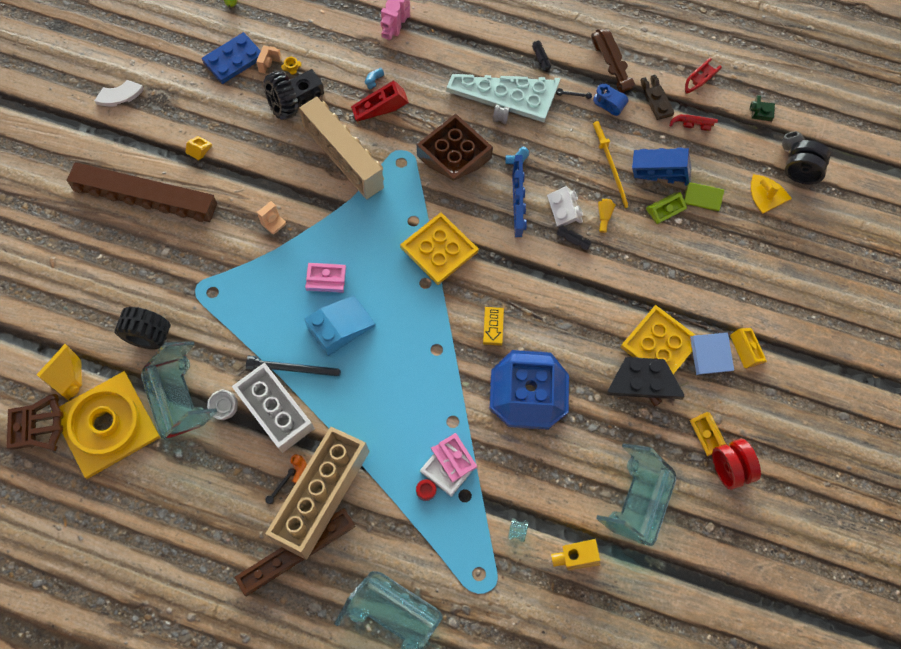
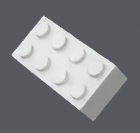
[232,362,315,453]

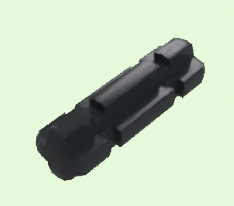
[532,40,552,71]
[557,225,592,250]

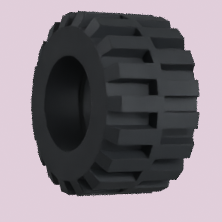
[114,307,171,350]

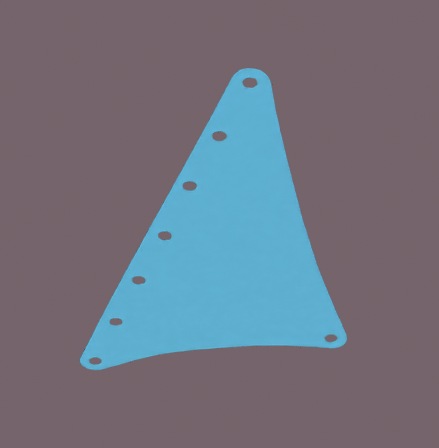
[195,150,498,594]

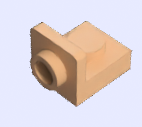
[256,45,281,74]
[257,201,286,235]

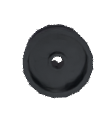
[785,140,831,185]

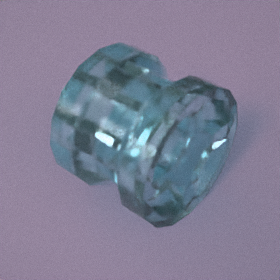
[508,518,528,542]

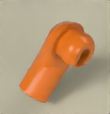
[290,454,307,484]

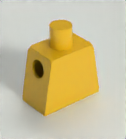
[551,539,600,570]

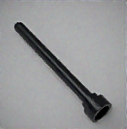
[246,355,341,376]

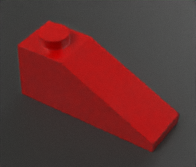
[351,80,409,122]

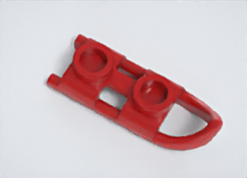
[685,58,722,94]
[669,114,718,131]

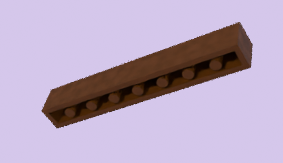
[66,162,217,222]

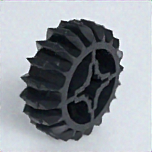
[263,71,298,120]

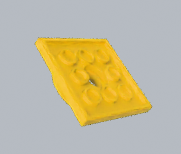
[51,371,161,479]

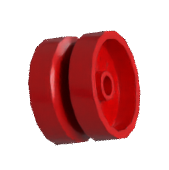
[712,438,761,490]

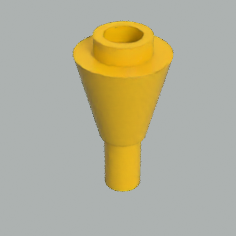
[598,199,616,233]

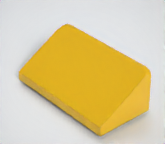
[730,328,767,368]
[689,412,726,456]

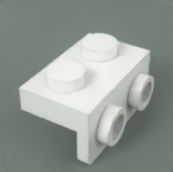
[547,186,583,227]

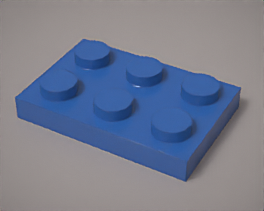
[202,32,261,84]

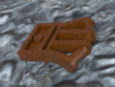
[6,394,64,451]

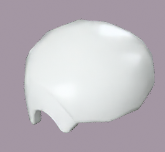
[207,390,238,420]

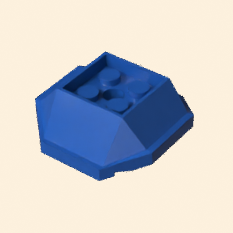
[489,350,569,430]

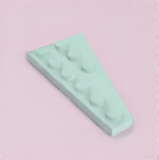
[446,74,561,122]

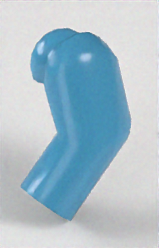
[365,68,384,89]
[505,147,529,164]

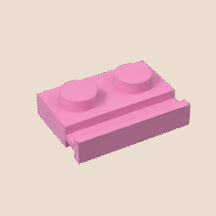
[305,263,346,293]
[431,433,477,483]

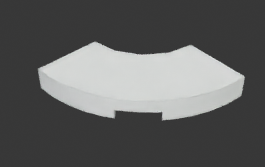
[94,80,144,107]

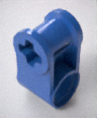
[593,84,629,116]

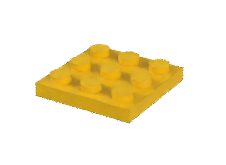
[400,212,479,285]
[620,305,695,375]

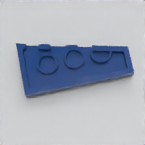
[512,155,527,237]

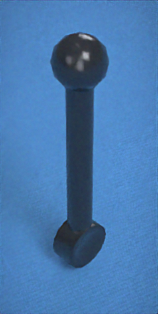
[556,88,592,99]
[265,468,296,504]

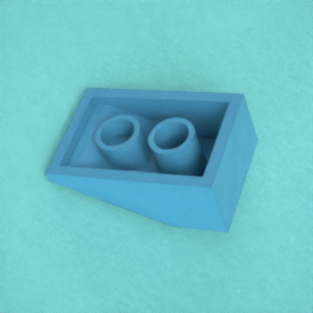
[304,296,376,356]

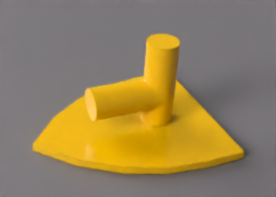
[751,174,792,214]

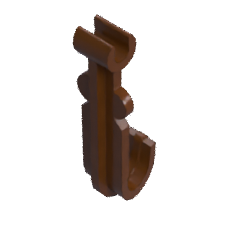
[591,28,635,93]

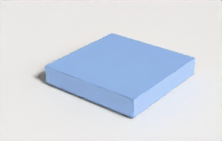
[690,333,734,375]

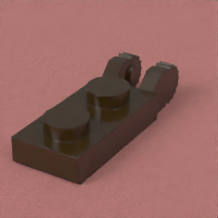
[641,75,675,120]

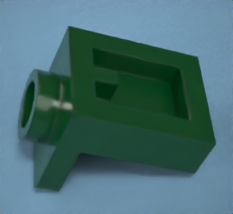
[749,95,775,122]

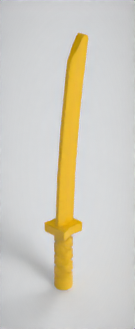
[593,121,628,208]

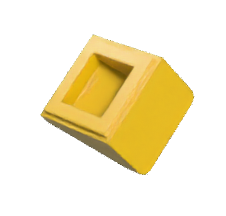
[185,136,212,160]

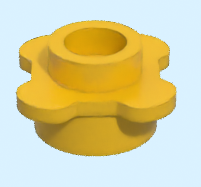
[281,57,302,75]

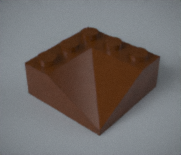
[416,113,493,181]

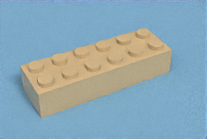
[299,97,384,200]
[265,427,369,560]

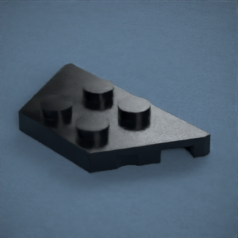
[607,357,684,400]

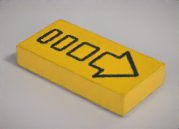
[483,307,504,346]

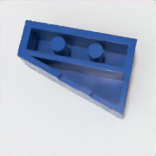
[632,148,691,186]

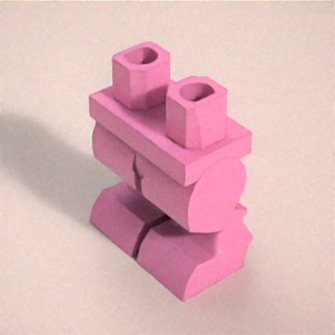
[380,0,410,40]

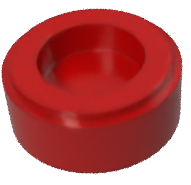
[416,479,436,501]

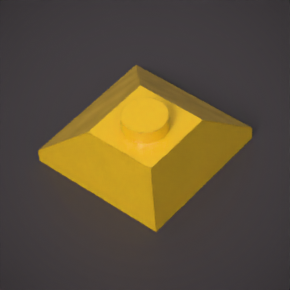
[37,344,82,401]

